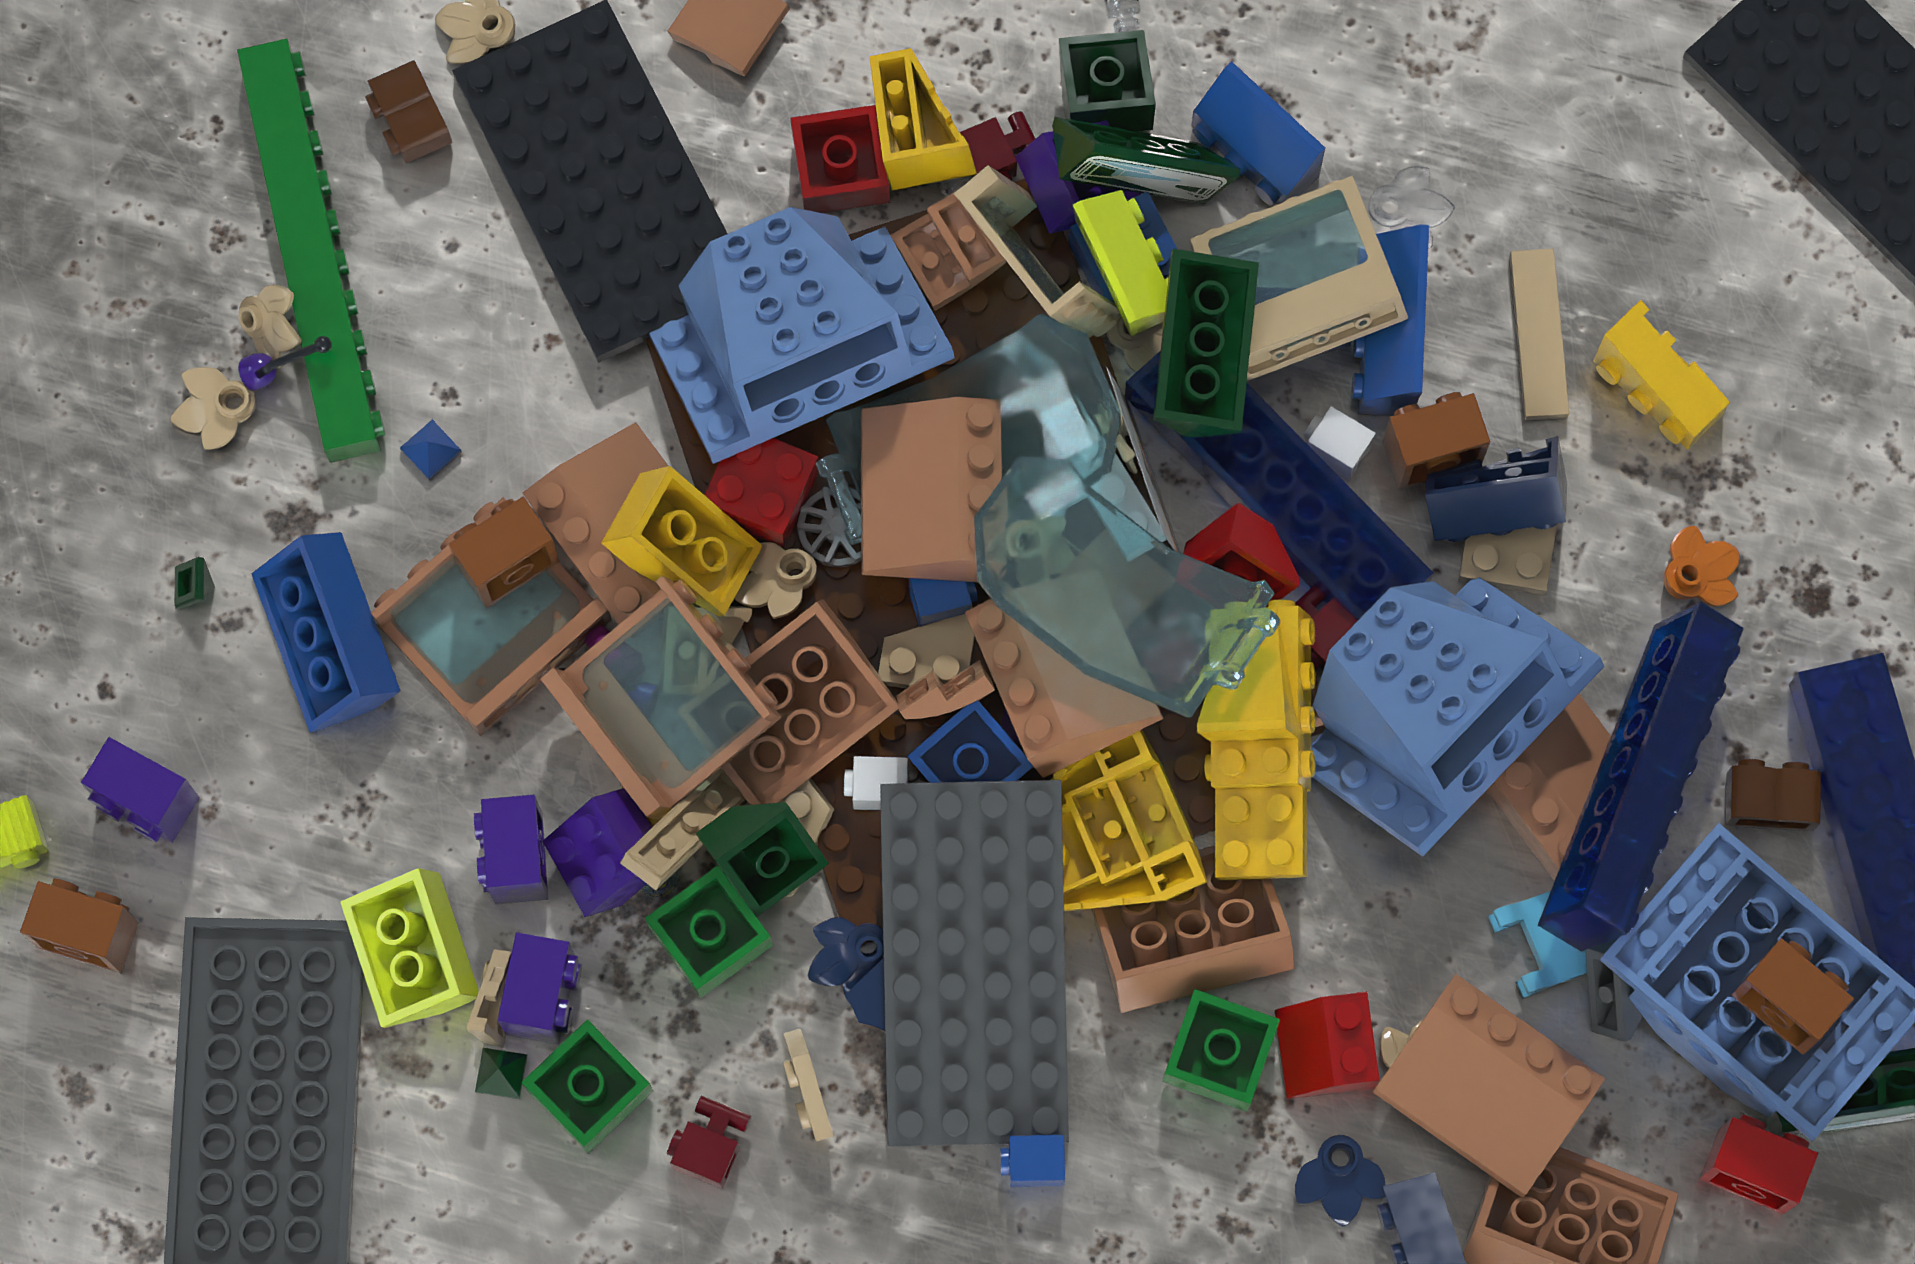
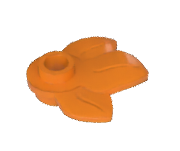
[1664,525,1740,606]

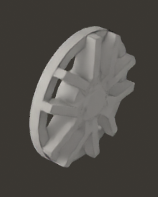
[797,485,862,567]

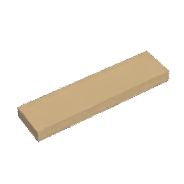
[1509,248,1570,421]
[620,768,748,890]

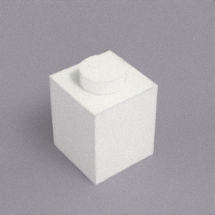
[1304,406,1376,481]
[844,756,908,810]

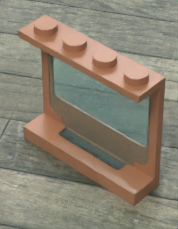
[371,497,612,736]
[540,576,782,820]

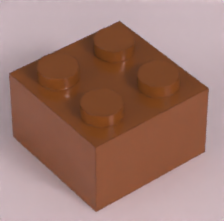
[1382,392,1491,490]
[449,496,560,609]
[20,878,139,973]
[1732,938,1854,1055]

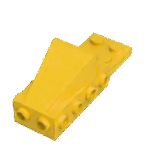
[1197,600,1316,880]

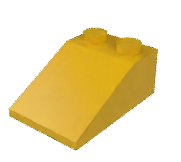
[601,466,763,617]

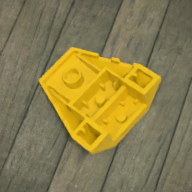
[1051,729,1207,911]

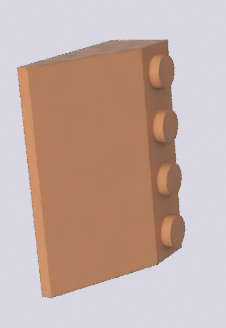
[861,397,1003,583]
[522,422,673,639]
[965,570,1163,778]
[678,599,899,805]
[1487,694,1668,888]
[1091,846,1295,1013]
[1373,974,1605,1198]
[1463,1147,1679,1264]

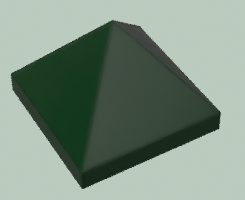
[174,557,215,609]
[475,1048,528,1099]

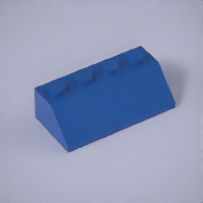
[1351,224,1429,416]
[251,532,401,733]

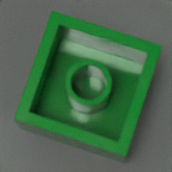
[645,865,773,999]
[1162,989,1280,1112]
[521,1019,653,1154]

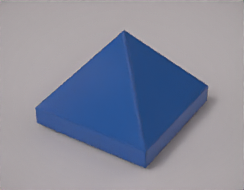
[400,419,462,480]

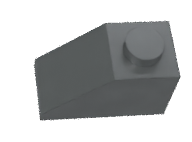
[1585,932,1642,1042]

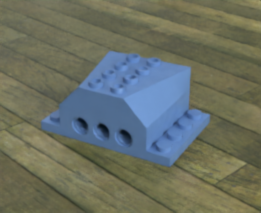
[649,207,955,464]
[1311,577,1605,857]
[1600,823,1915,1141]

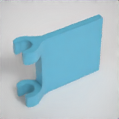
[1488,872,1625,999]

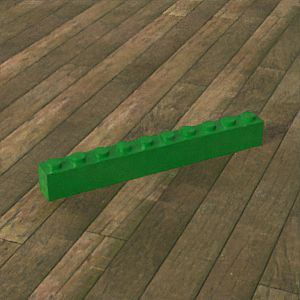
[237,38,386,463]

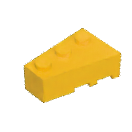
[869,48,977,190]
[1593,300,1730,450]

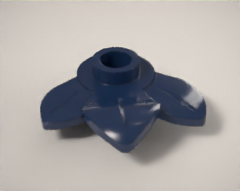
[808,917,884,1003]
[1295,1135,1386,1227]

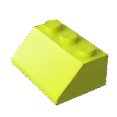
[1073,190,1168,337]
[340,868,479,1028]

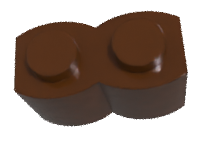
[365,60,453,164]
[1725,759,1821,831]

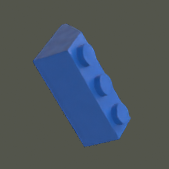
[1191,61,1326,205]

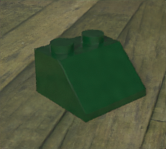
[1058,30,1156,131]
[695,802,829,917]

